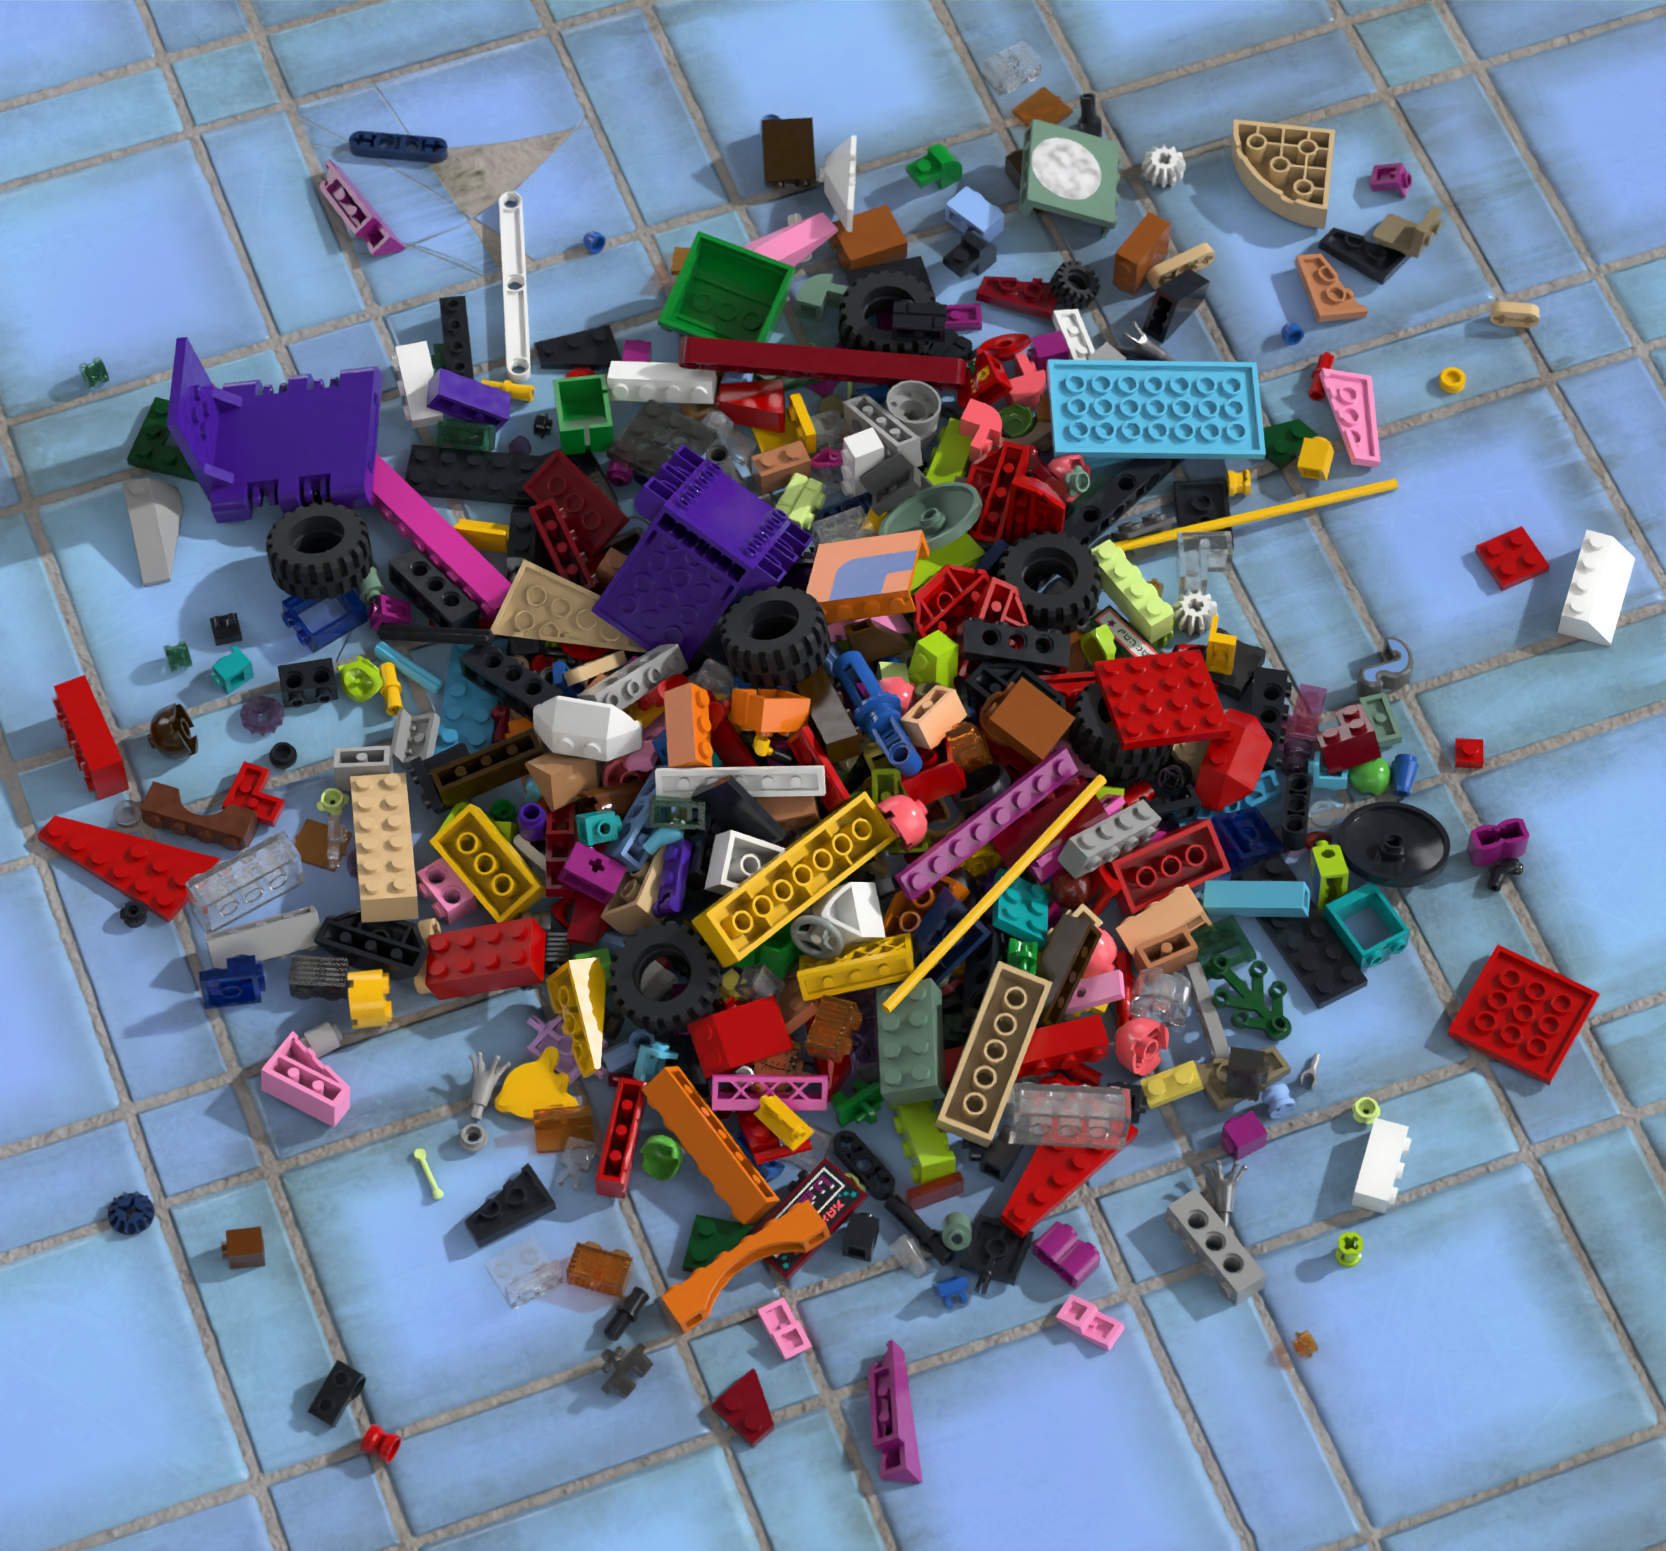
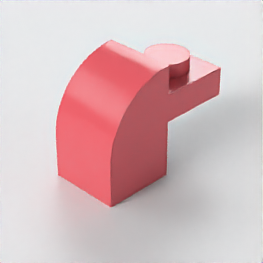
[1004,352,1046,411]
[960,399,1002,462]

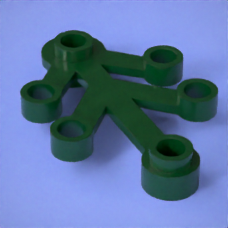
[1205,954,1292,1041]

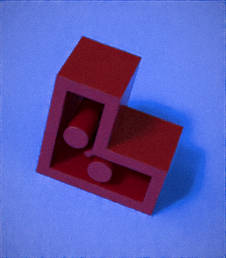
[1315,703,1382,775]

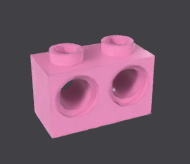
[416,857,477,926]

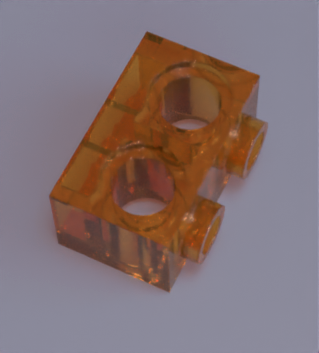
[945,722,994,774]

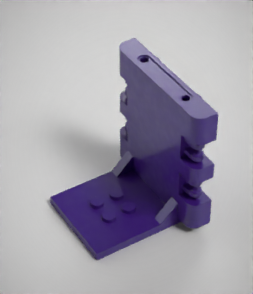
[167,337,383,523]
[591,444,814,665]

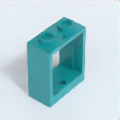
[1324,882,1410,970]

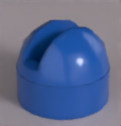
[583,231,606,254]
[1281,322,1304,345]

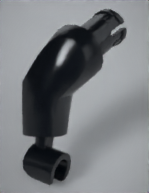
[1077,93,1102,138]

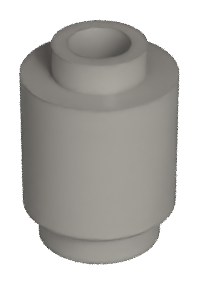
[298,1021,343,1058]

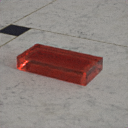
[906,1172,964,1211]

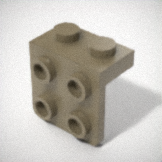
[1372,206,1443,258]

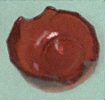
[1049,868,1092,909]

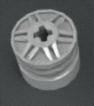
[885,380,941,450]

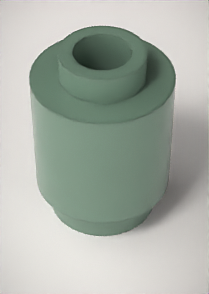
[355,566,385,604]
[942,1212,972,1250]

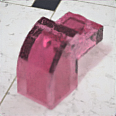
[1288,683,1327,742]

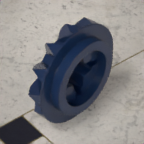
[108,1190,155,1235]

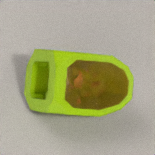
[1080,624,1116,666]

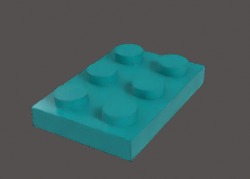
[992,868,1048,949]

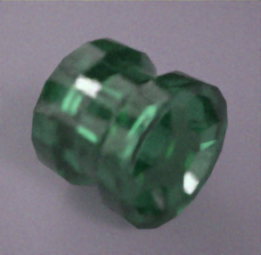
[79,357,109,389]
[163,640,192,672]

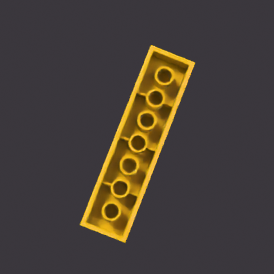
[692,791,897,968]

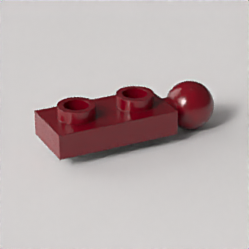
[1025,444,1067,496]

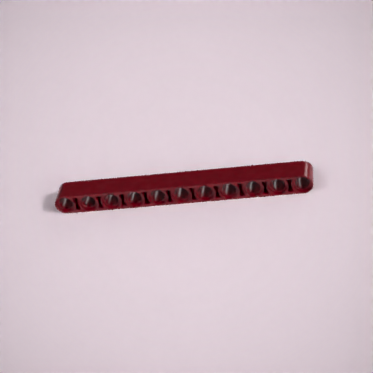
[678,337,966,390]

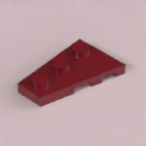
[976,276,1058,321]

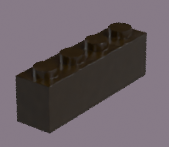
[791,665,863,764]
[430,728,544,809]
[1035,914,1102,1028]

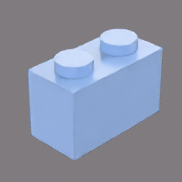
[945,186,1005,242]

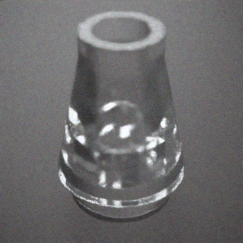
[889,1234,930,1279]

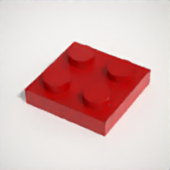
[1475,526,1550,591]

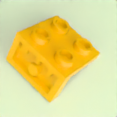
[751,393,816,454]

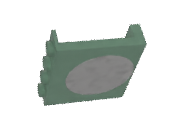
[1018,119,1121,238]

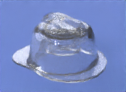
[688,658,738,701]

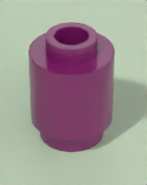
[606,446,637,487]

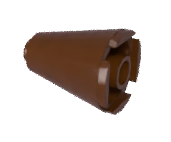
[576,779,646,843]

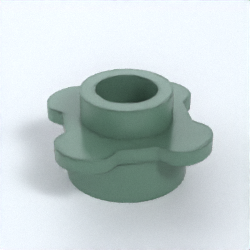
[1064,466,1090,497]

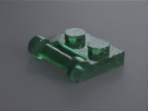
[1190,915,1257,981]

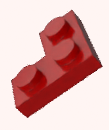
[222,761,285,827]

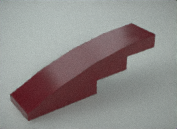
[546,802,575,897]

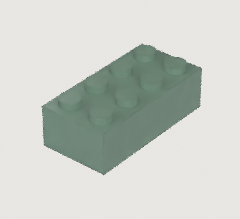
[876,978,946,1106]

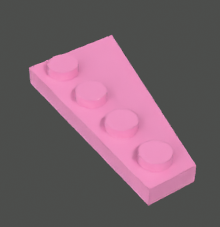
[1319,368,1380,468]

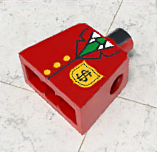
[957,349,1013,409]

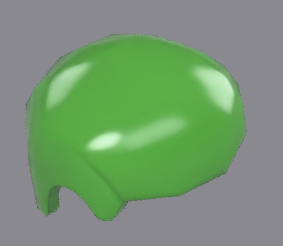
[999,403,1035,439]
[1348,758,1392,796]
[640,1134,684,1181]

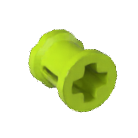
[1335,1232,1364,1268]

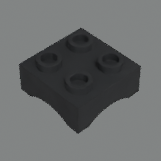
[1202,627,1266,702]

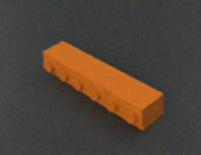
[642,1066,780,1225]

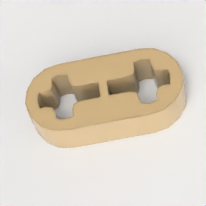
[1490,302,1539,328]

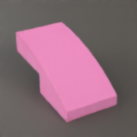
[1056,1294,1124,1351]
[756,1297,812,1360]

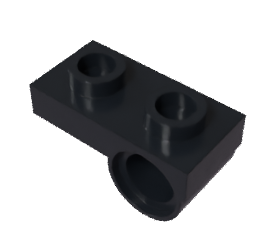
[307,1360,366,1427]

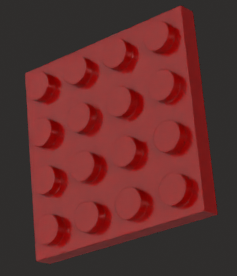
[1093,649,1231,751]
[1447,944,1600,1086]

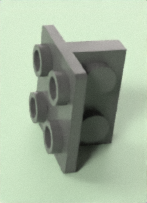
[860,451,933,517]
[1111,513,1178,564]

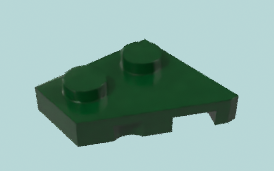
[1263,419,1318,470]
[683,1214,751,1272]

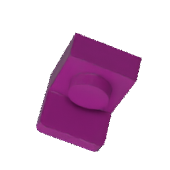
[1369,163,1412,198]
[367,594,412,631]

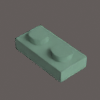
[1358,692,1402,748]

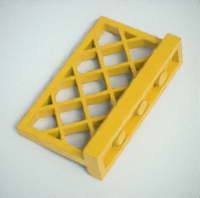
[797,933,915,1001]

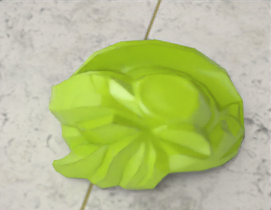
[336,655,383,703]

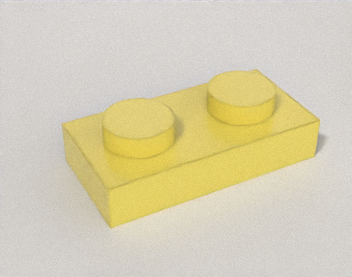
[1140,1060,1204,1109]

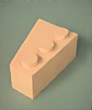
[1115,884,1215,958]

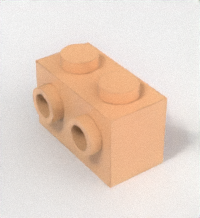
[900,685,967,750]

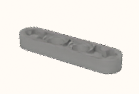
[1184,962,1229,1059]

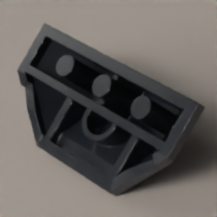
[507,506,557,579]
[965,662,1069,740]
[314,909,429,981]

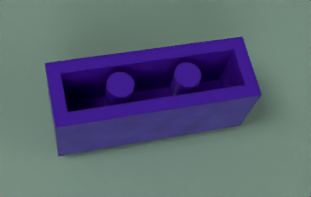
[426,368,511,432]

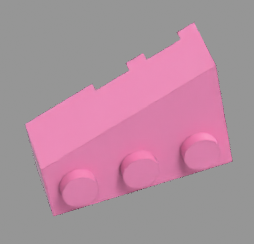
[261,1031,350,1128]

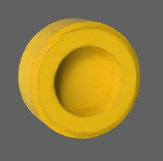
[1439,367,1466,394]

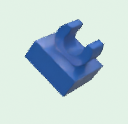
[932,1275,969,1309]

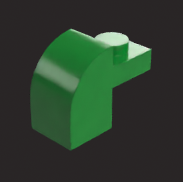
[906,144,962,190]

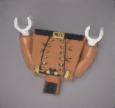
[735,1035,816,1093]

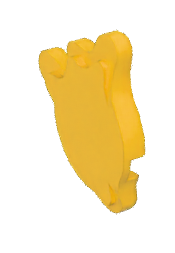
[494,1046,578,1120]

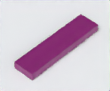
[876,303,982,331]

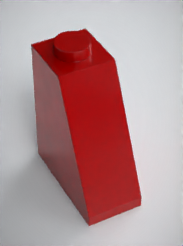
[715,379,785,433]

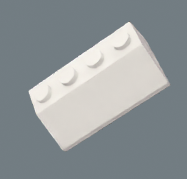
[1557,530,1635,647]

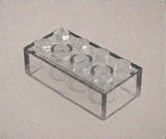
[185,830,305,934]
[1008,1082,1131,1149]

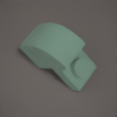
[796,274,848,322]

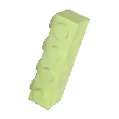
[1091,539,1174,644]

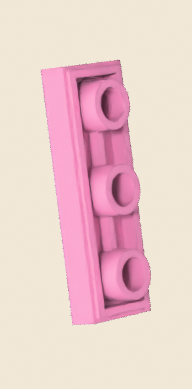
[625,713,666,772]
[1064,969,1125,1015]

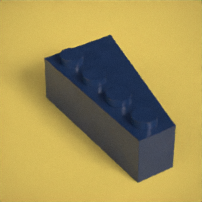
[884,886,991,986]

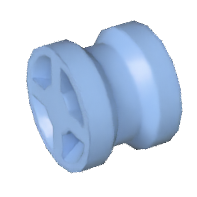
[1261,1084,1296,1119]

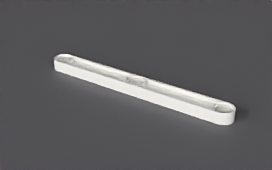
[499,192,531,383]

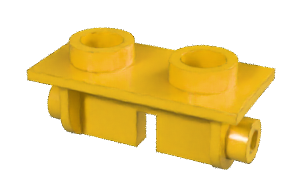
[754,1095,814,1151]

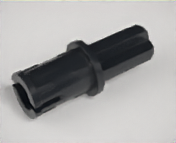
[604,1287,650,1341]

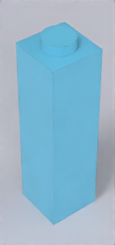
[1200,880,1311,917]

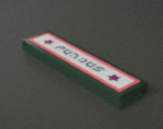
[1089,605,1160,658]

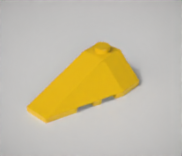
[545,957,606,1078]

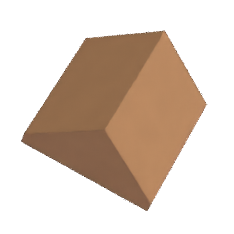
[525,751,598,812]

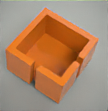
[729,688,810,737]

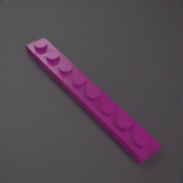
[894,747,1078,901]

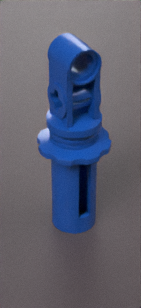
[832,651,922,777]

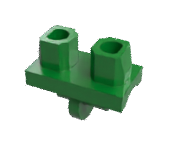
[1006,938,1038,975]
[831,1076,884,1128]

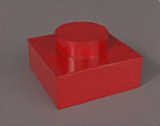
[1454,738,1484,769]

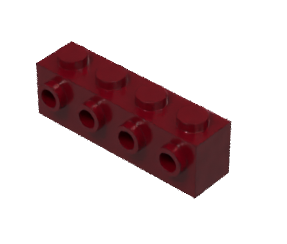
[528,498,601,594]

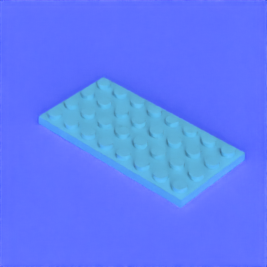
[1046,359,1266,460]

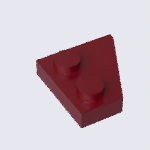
[711,1368,774,1448]

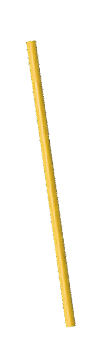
[1113,478,1398,551]
[881,774,1107,1013]

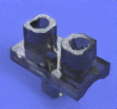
[600,1342,654,1399]

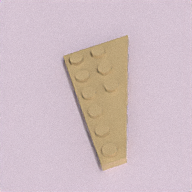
[490,560,648,653]

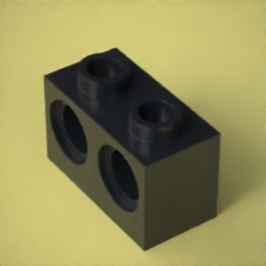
[278,658,338,708]

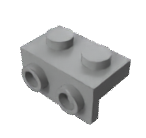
[390,709,440,769]

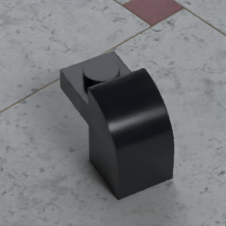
[943,231,997,278]

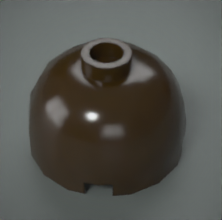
[147,703,198,759]

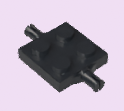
[959,1214,1034,1294]

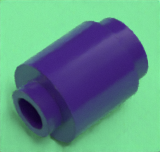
[518,803,546,842]

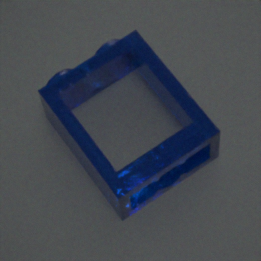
[281,589,368,653]

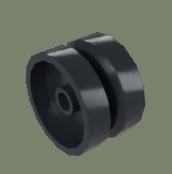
[951,763,1013,820]

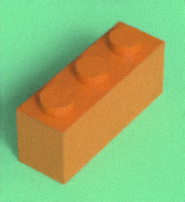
[664,682,713,768]

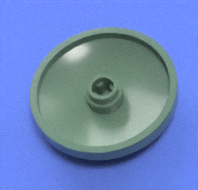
[878,482,983,552]

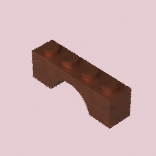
[140,781,259,853]

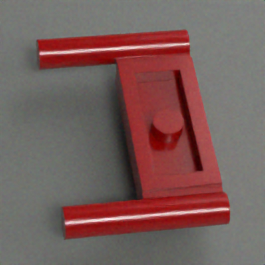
[733,1110,812,1165]

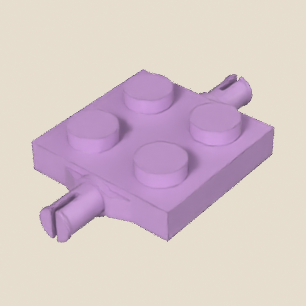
[527,1014,608,1085]

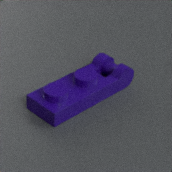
[651,839,693,919]

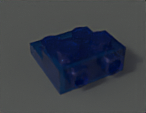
[1211,806,1285,873]
[199,954,266,1009]

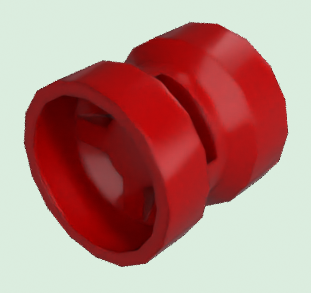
[360,1424,401,1464]

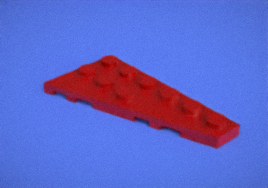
[37,815,221,923]
[1000,1077,1139,1238]

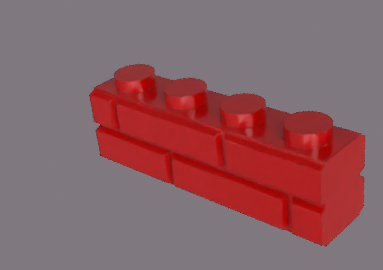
[595,1078,647,1199]

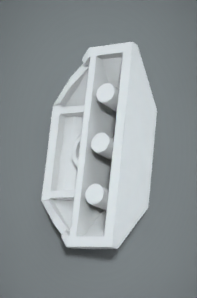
[533,696,643,762]

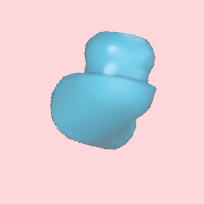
[643,826,684,855]

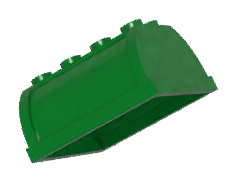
[658,231,795,343]

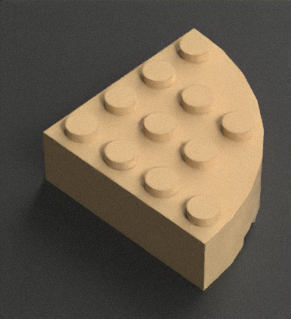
[1231,119,1335,229]

